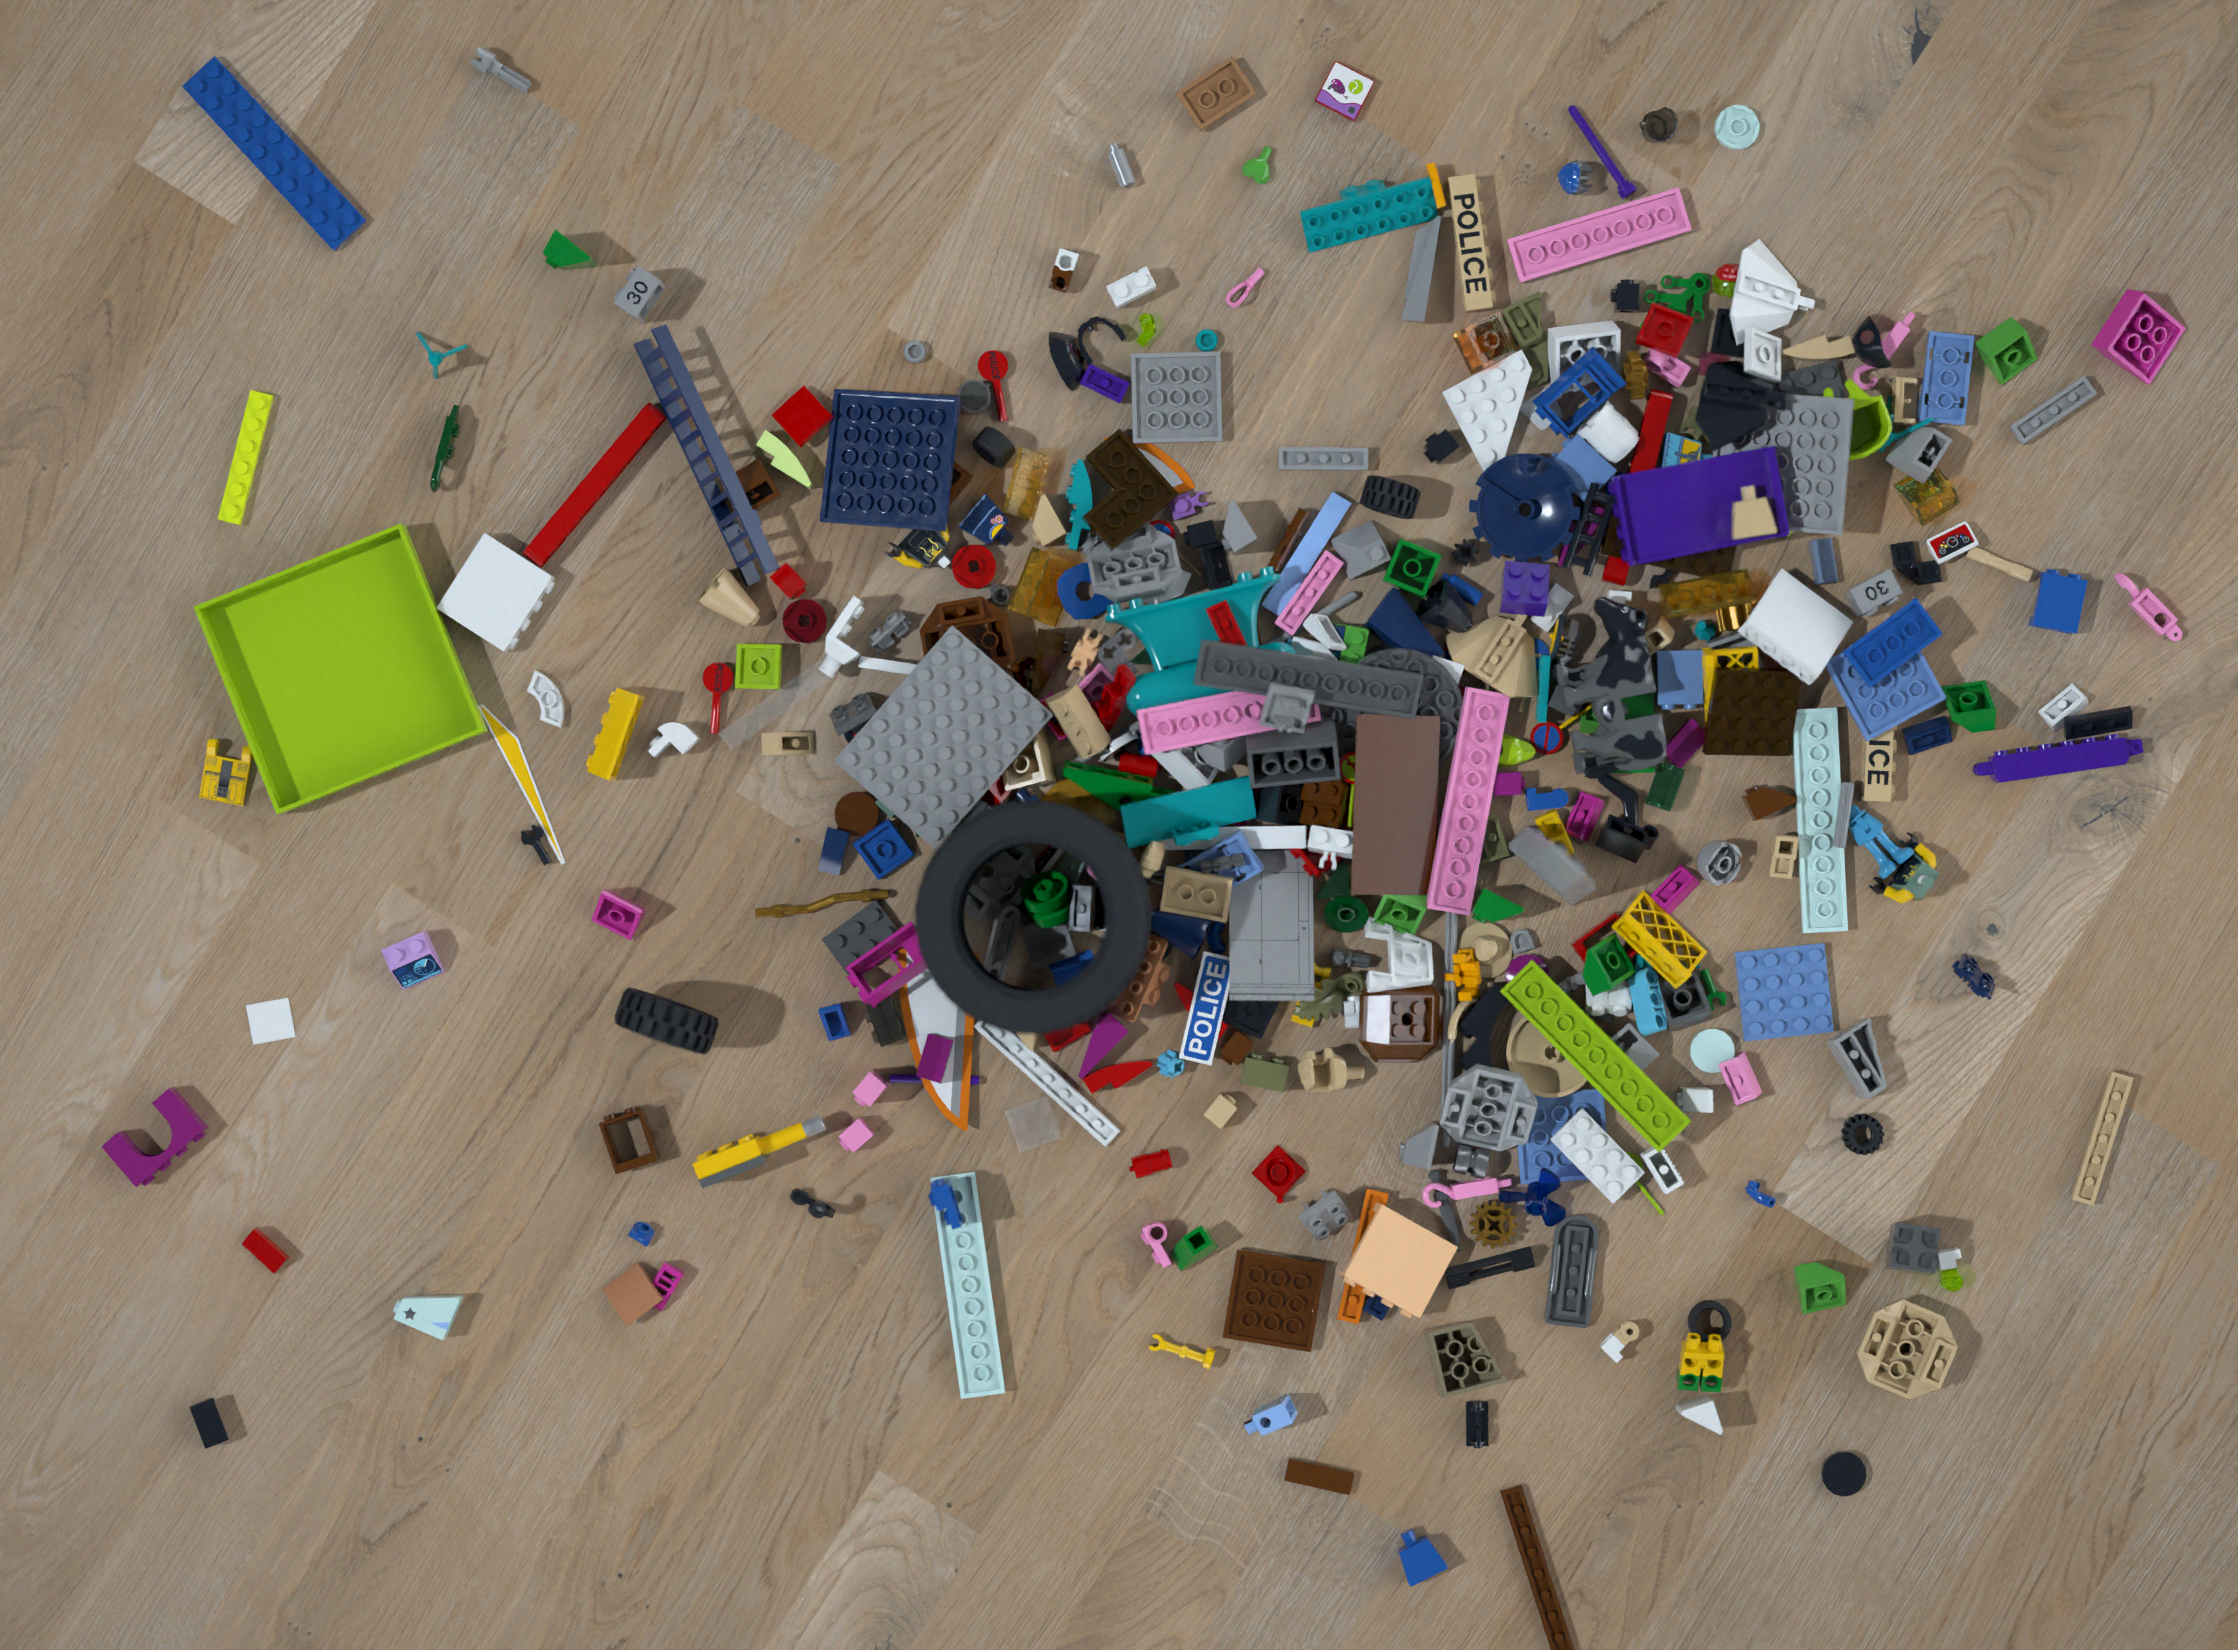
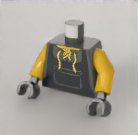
[883,527,952,570]

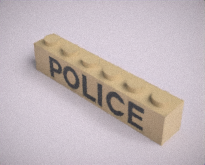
[1447,174,1496,313]
[1860,725,1898,802]

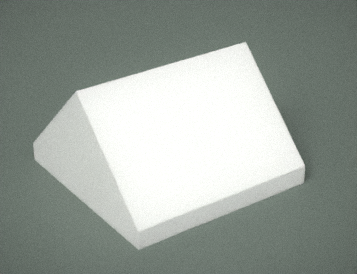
[1675,1394,1723,1435]

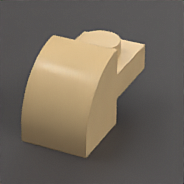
[1768,834,1799,879]

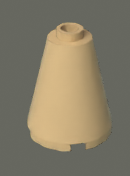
[697,568,760,627]

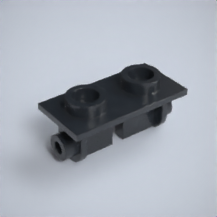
[1466,1401,1489,1448]

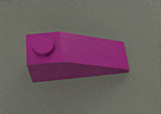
[1078,1012,1129,1079]

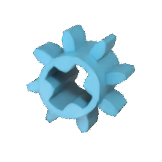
[1157,1049,1185,1078]

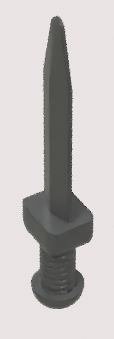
[1428,1170,1461,1252]

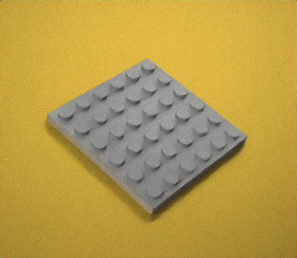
[1713,394,1854,535]

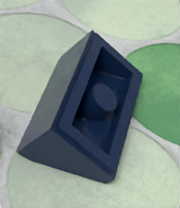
[1902,716,1953,755]

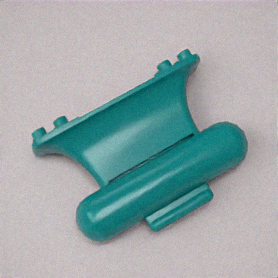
[1104,566,1297,716]

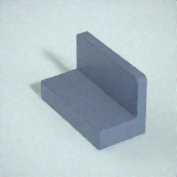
[1808,537,1838,585]

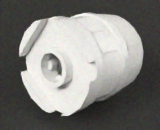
[1576,400,1640,463]

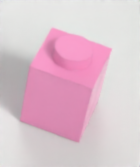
[839,1117,875,1153]

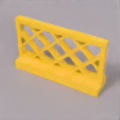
[1701,646,1758,729]
[1611,890,1707,989]

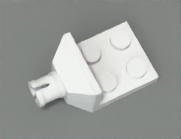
[818,596,865,678]

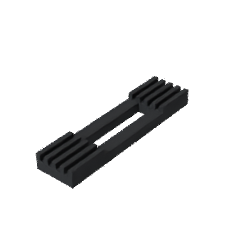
[1445,1246,1535,1290]

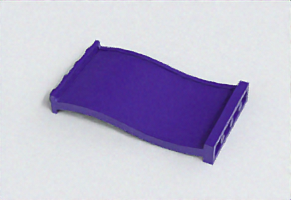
[1608,446,1790,566]

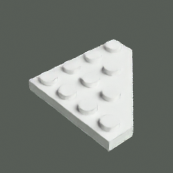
[1442,350,1532,471]

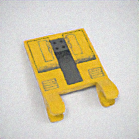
[199,738,253,806]

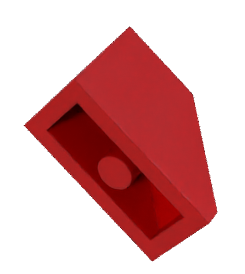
[769,563,807,599]

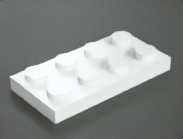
[1550,1108,1645,1203]

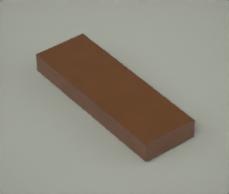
[1284,1458,1354,1495]

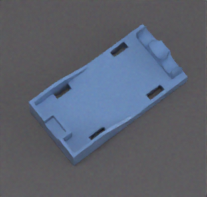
[1917,331,1974,426]
[1163,829,1264,887]

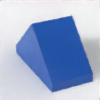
[818,1002,851,1041]

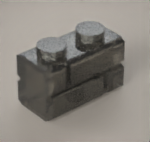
[863,995,907,1047]

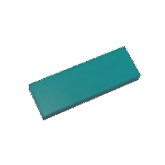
[1535,654,1551,723]

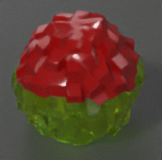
[1712,263,1739,298]

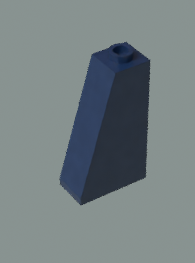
[1363,587,1445,658]

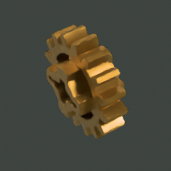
[1622,350,1649,400]
[1469,1200,1518,1249]

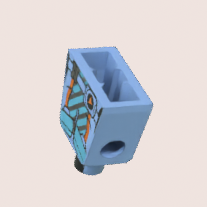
[1244,1394,1298,1436]

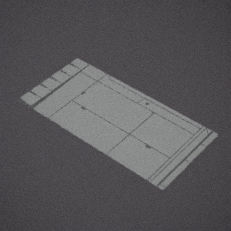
[1229,848,1314,1001]

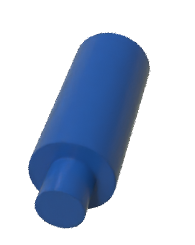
[1441,573,1484,607]

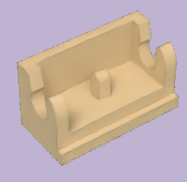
[1891,377,1918,425]

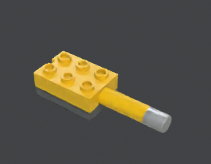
[692,1115,826,1189]

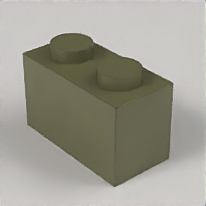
[1240,1053,1290,1093]

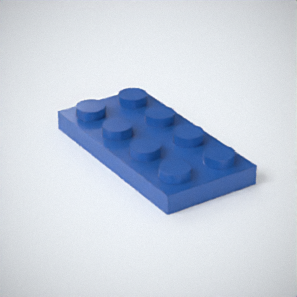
[1842,598,1943,688]

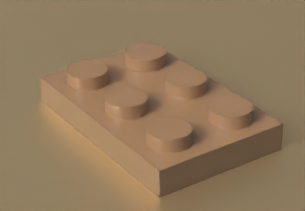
[1176,56,1256,131]

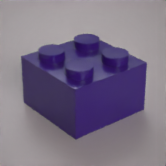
[1500,561,1550,617]

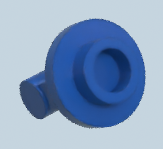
[628,1222,654,1247]

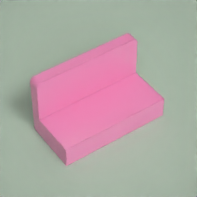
[1718,1052,1762,1105]

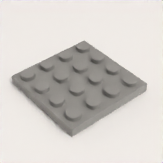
[1131,351,1222,444]

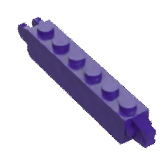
[1972,734,2143,783]

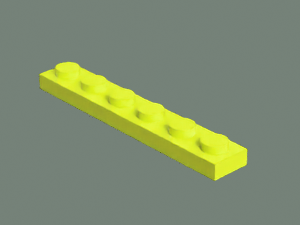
[218,390,274,525]

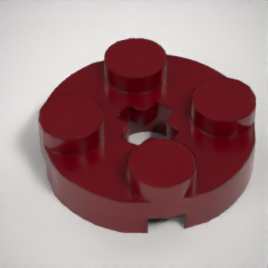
[782,599,828,644]

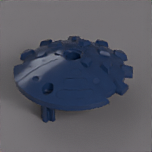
[1469,453,1581,563]

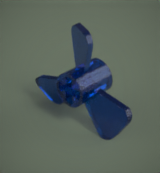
[1498,1168,1566,1227]

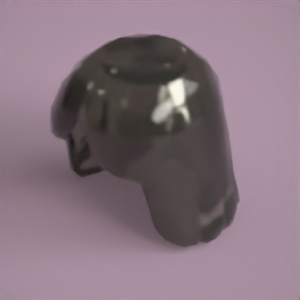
[1639,107,1679,144]

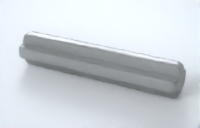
[1833,782,1854,848]

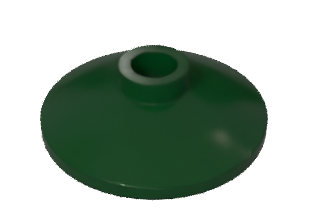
[1324,895,1369,933]

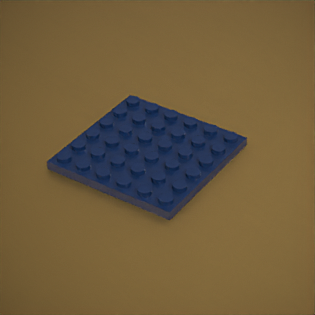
[820,389,961,532]

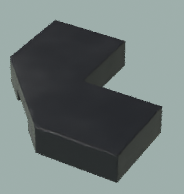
[1889,541,1942,585]

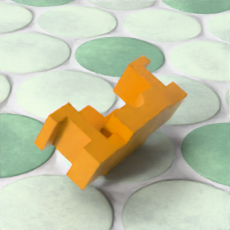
[1444,948,1482,1001]

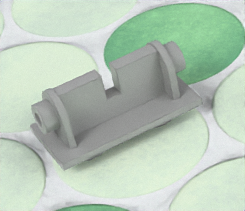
[867,610,912,653]

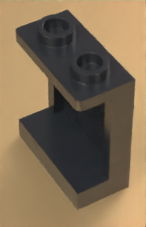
[1069,885,1106,932]

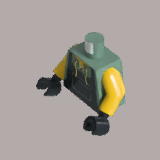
[1869,833,1939,903]

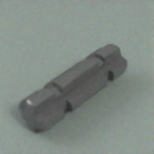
[1200,853,1245,874]

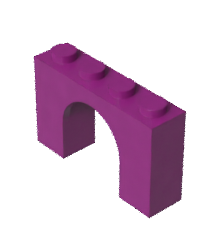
[101,1087,209,1187]

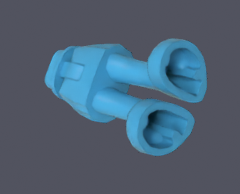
[1849,804,1914,879]

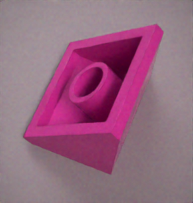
[591,889,647,940]

